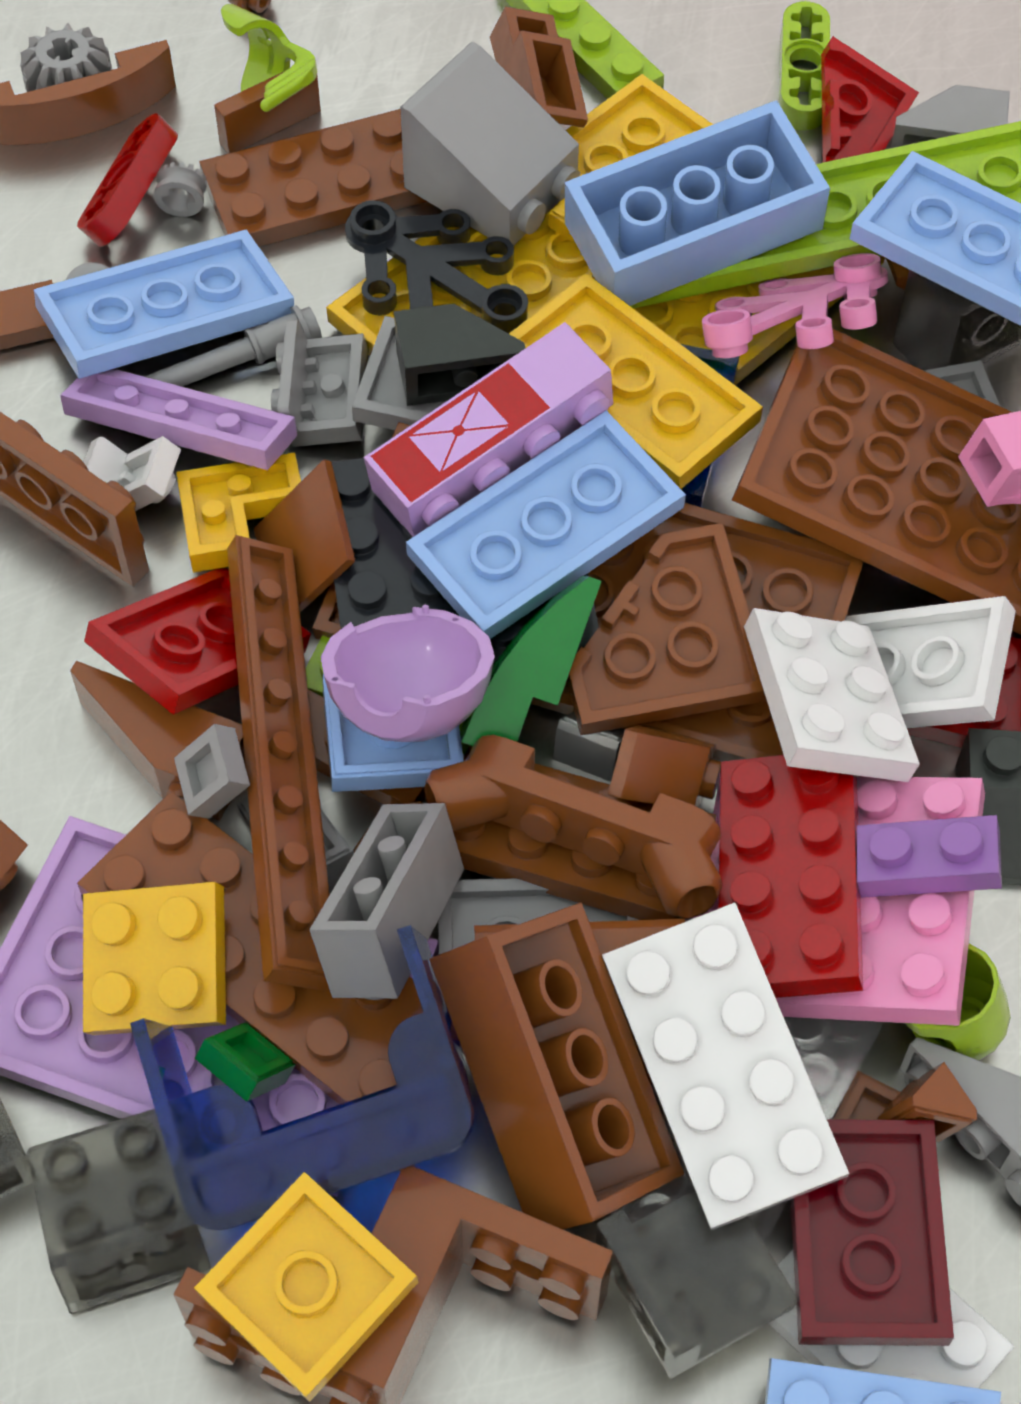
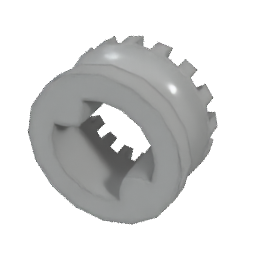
[154,162,207,217]

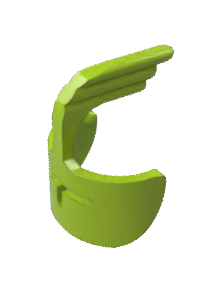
[221,4,318,112]

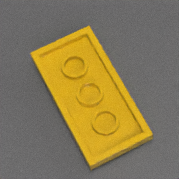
[509,273,763,489]

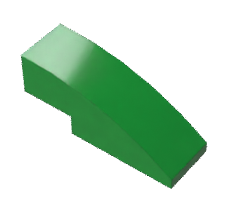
[460,575,602,746]

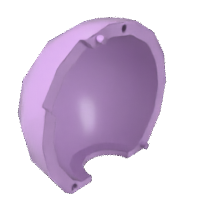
[321,605,495,742]

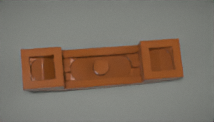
[0,40,176,145]

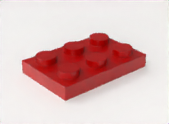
[84,567,311,715]

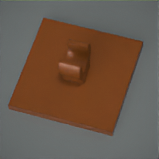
[254,459,355,612]

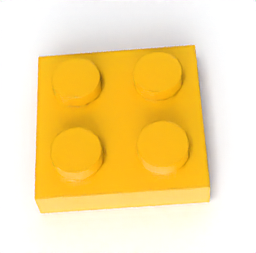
[83,882,226,1035]
[194,1172,419,1402]

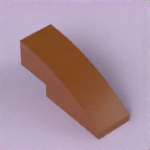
[490,6,588,128]

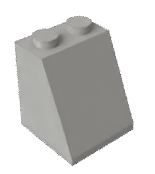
[400,42,580,246]

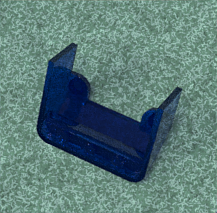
[130,925,475,1230]

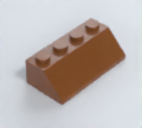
[429,902,684,1230]

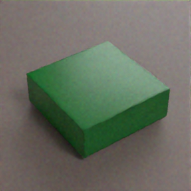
[194,1023,296,1102]

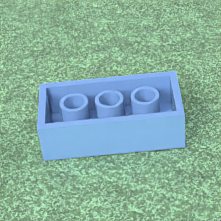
[565,100,830,306]

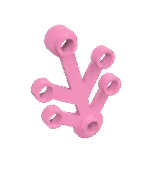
[702,253,888,358]

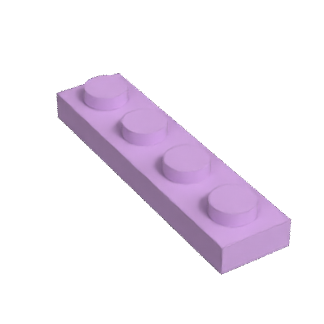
[60,369,297,470]

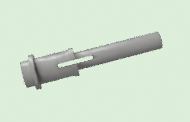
[144,305,322,387]

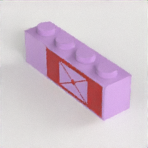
[363,322,613,537]

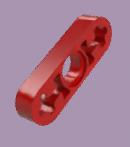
[77,113,178,247]

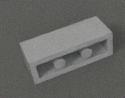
[310,803,464,1000]

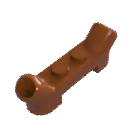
[424,735,722,919]

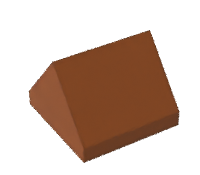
[877,1062,977,1143]

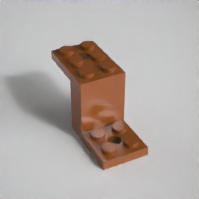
[173,1163,613,1404]

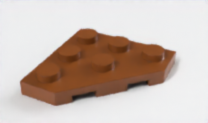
[567,523,767,735]

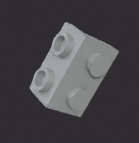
[271,319,369,447]

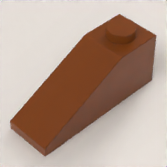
[70,660,246,821]

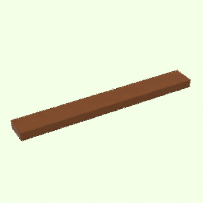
[227,535,330,991]

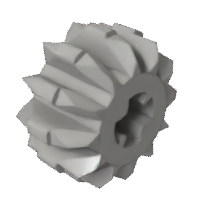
[20,23,113,92]

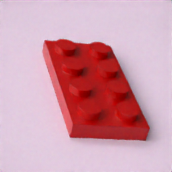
[718,755,863,998]

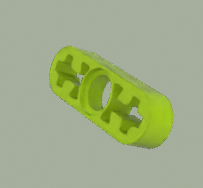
[779,1,830,131]

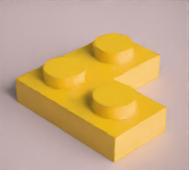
[176,452,301,573]

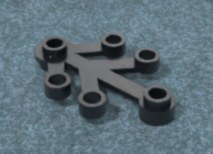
[345,200,528,334]

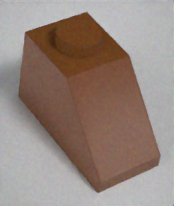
[608,724,721,807]

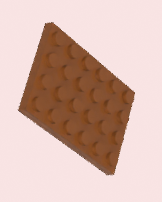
[732,329,1021,635]

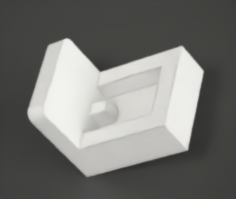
[83,436,181,511]

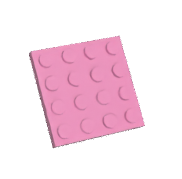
[693,776,985,1026]

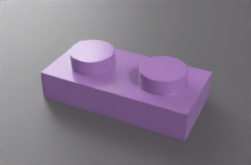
[857,815,1002,898]

